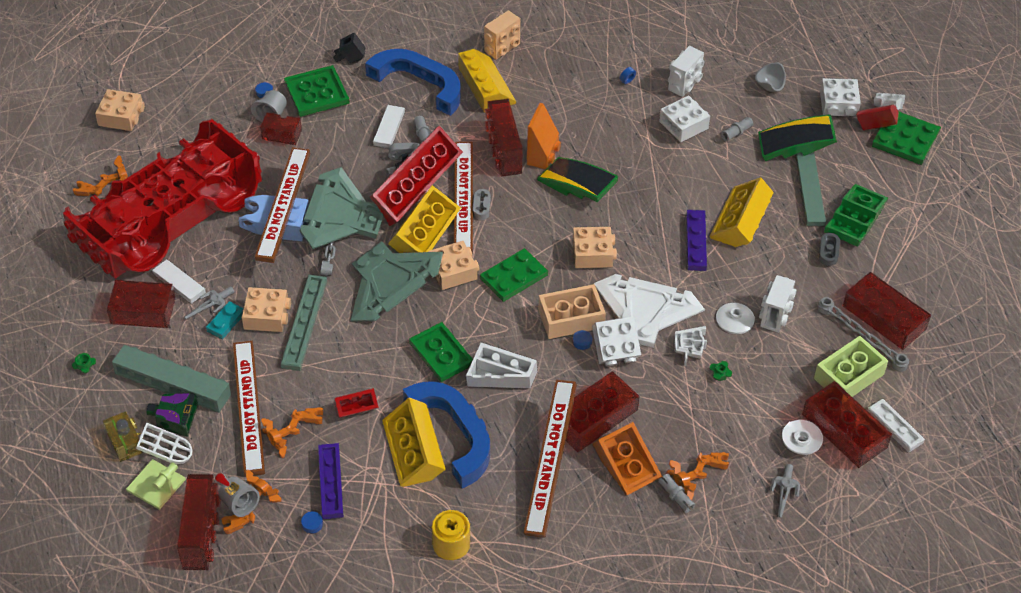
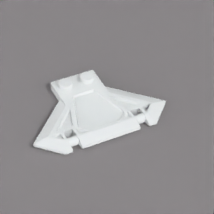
[594,274,705,348]

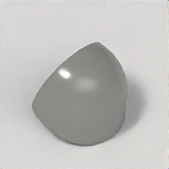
[755,62,786,92]

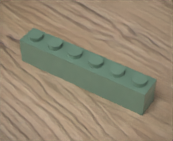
[112,345,231,413]

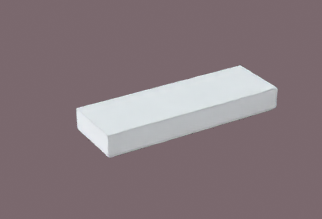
[373,105,405,148]
[152,259,206,304]
[867,399,925,453]

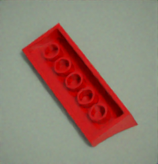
[369,125,463,226]

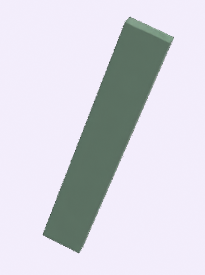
[795,152,826,226]
[281,274,327,371]

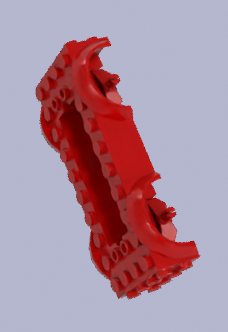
[63,119,262,279]

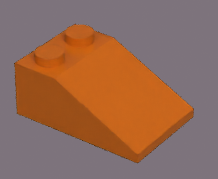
[527,103,561,170]
[593,422,662,496]

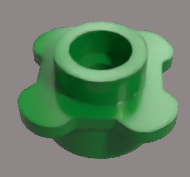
[72,353,96,373]
[710,361,732,381]

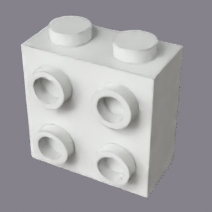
[668,46,704,97]
[820,78,861,116]
[659,96,710,142]
[759,275,797,333]
[592,317,641,366]

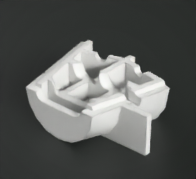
[874,93,905,110]
[674,326,707,366]

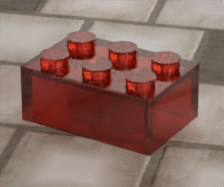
[107,280,176,328]

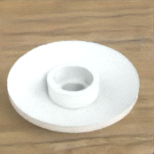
[716,303,755,334]
[782,420,823,455]

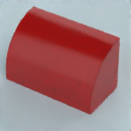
[856,104,899,130]
[333,388,379,418]

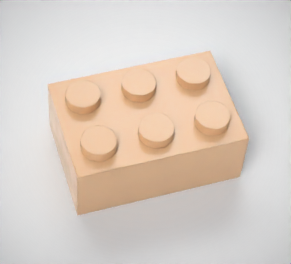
[538,284,606,339]

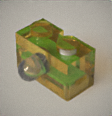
[103,411,144,462]

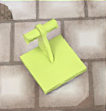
[126,459,186,510]

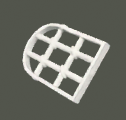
[136,423,192,464]

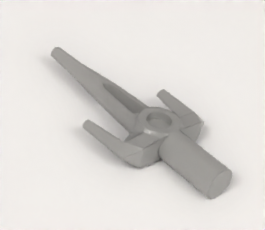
[184,286,235,319]
[770,464,800,518]

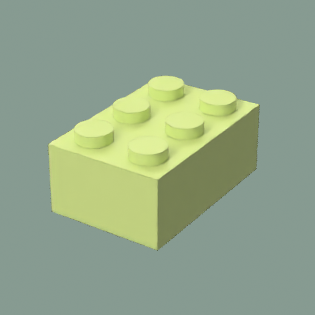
[814,336,888,404]

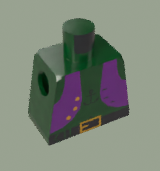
[146,393,198,437]

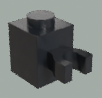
[333,32,366,64]

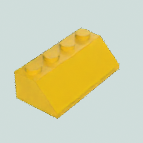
[458,49,516,113]
[709,177,774,247]
[388,185,461,253]
[382,398,446,487]

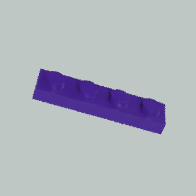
[686,210,707,271]
[318,443,344,519]

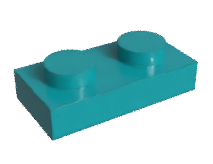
[206,301,244,340]

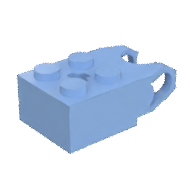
[239,195,309,241]

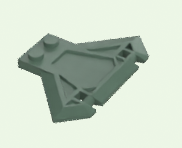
[300,167,384,249]
[351,242,443,322]

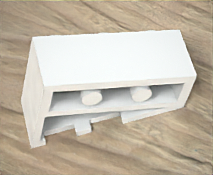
[466,343,537,388]

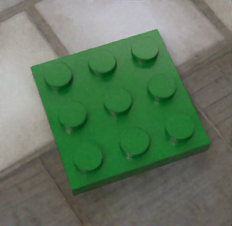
[284,65,350,117]
[872,111,941,165]

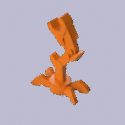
[73,155,128,197]
[261,407,323,458]
[667,452,729,500]
[221,470,282,534]

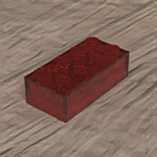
[485,99,523,177]
[843,272,931,350]
[565,371,640,452]
[802,381,892,468]
[177,474,221,570]

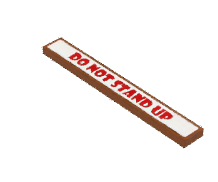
[454,142,473,254]
[255,147,310,263]
[233,340,265,477]
[524,380,577,538]

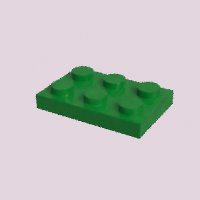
[480,248,548,302]
[409,322,473,382]

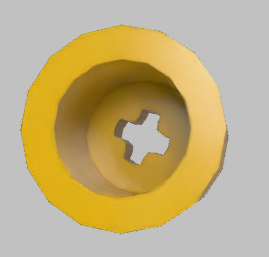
[431,510,470,560]

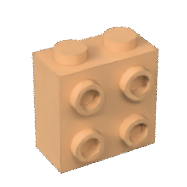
[484,10,520,60]
[95,89,145,131]
[573,227,617,268]
[428,241,479,290]
[242,287,291,332]

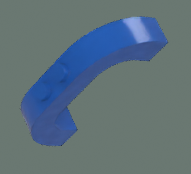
[365,49,461,116]
[403,382,490,489]

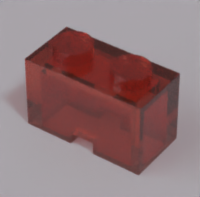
[260,112,302,145]

